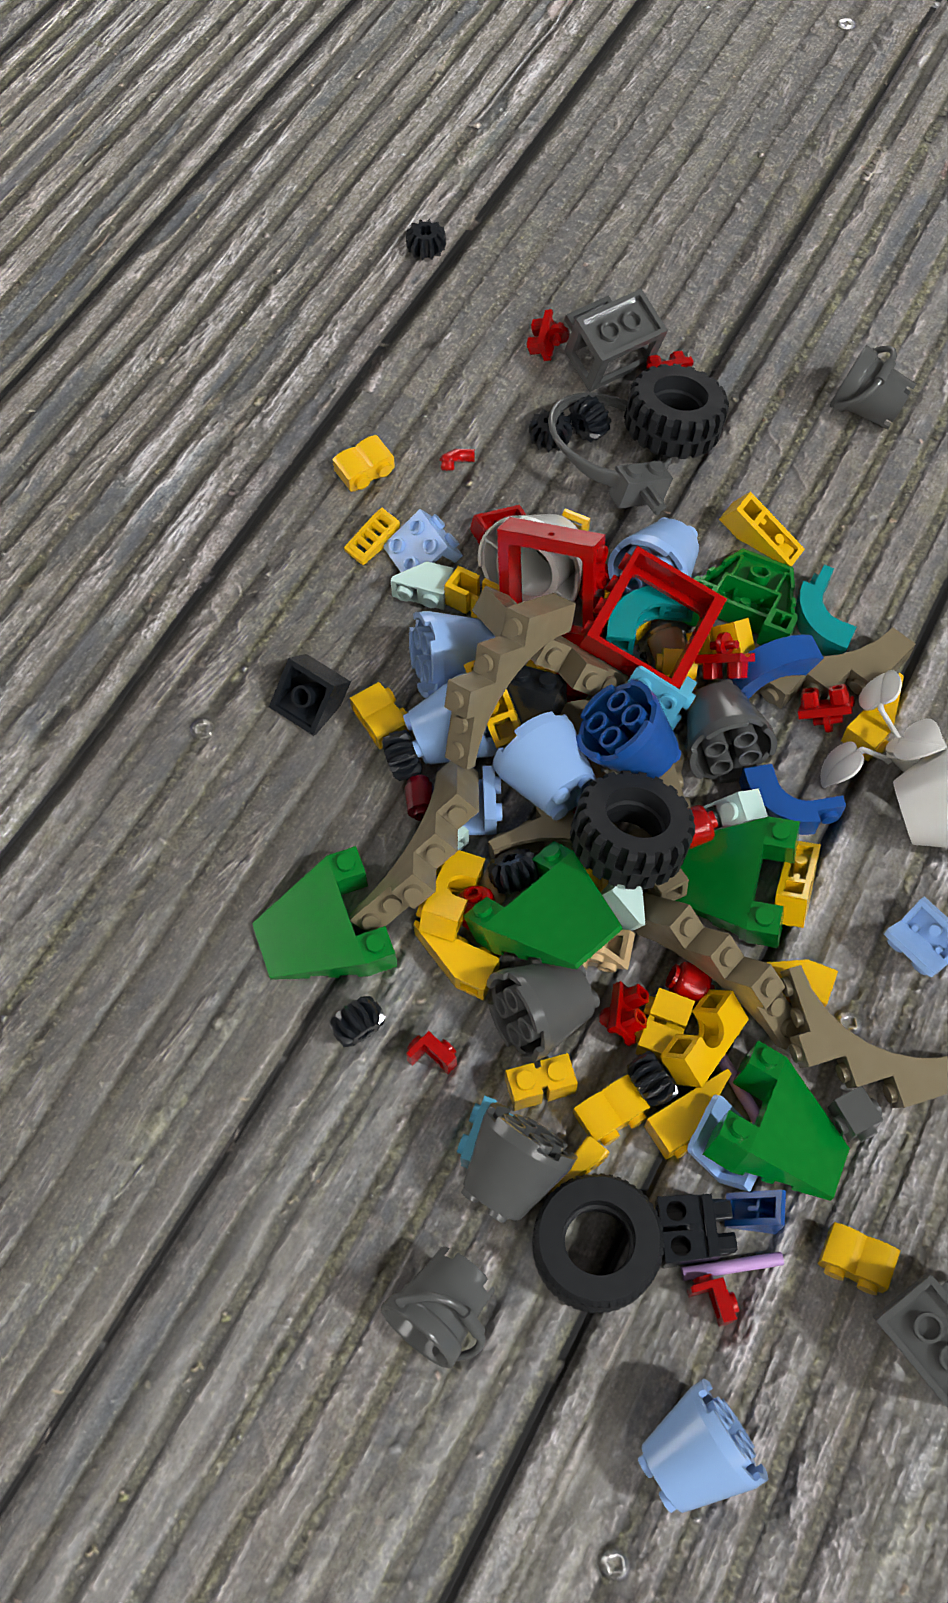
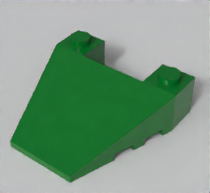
[682,548,798,645]
[675,817,800,948]
[463,841,623,970]
[252,846,397,980]
[702,1040,850,1201]

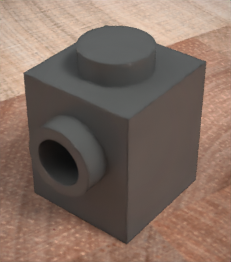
[828,1086,884,1142]

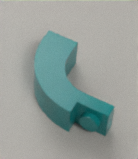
[795,565,857,656]
[605,585,694,654]

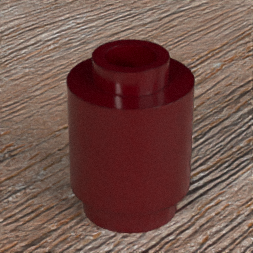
[404,775,434,821]

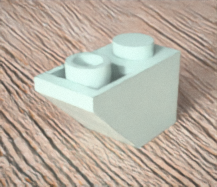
[391,561,453,610]
[703,788,768,831]

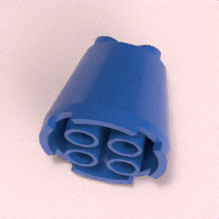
[576,679,681,779]

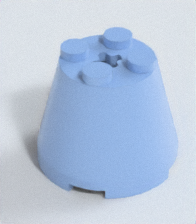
[608,517,699,596]
[409,611,495,698]
[403,672,498,765]
[493,711,596,821]
[638,1379,768,1513]

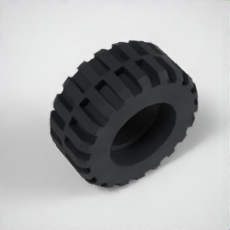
[624,364,729,459]
[570,771,695,890]

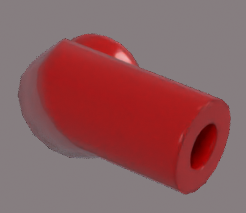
[440,449,475,471]

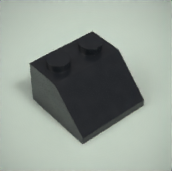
[269,654,351,736]
[507,665,567,725]

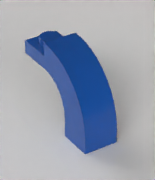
[726,635,824,699]
[739,764,846,835]

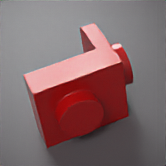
[406,1031,457,1074]
[687,1274,739,1327]

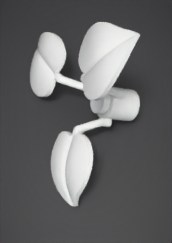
[820,670,947,789]

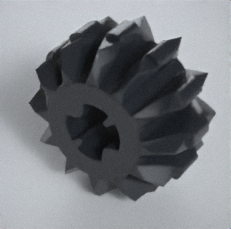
[406,219,446,261]
[568,395,612,442]
[529,408,573,453]
[382,730,422,781]
[487,848,539,894]
[330,996,385,1047]
[627,1051,679,1109]

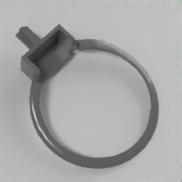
[548,393,673,515]

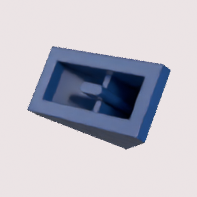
[724,1189,786,1234]

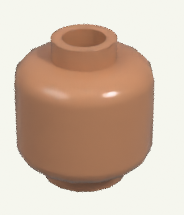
[647,623,687,661]

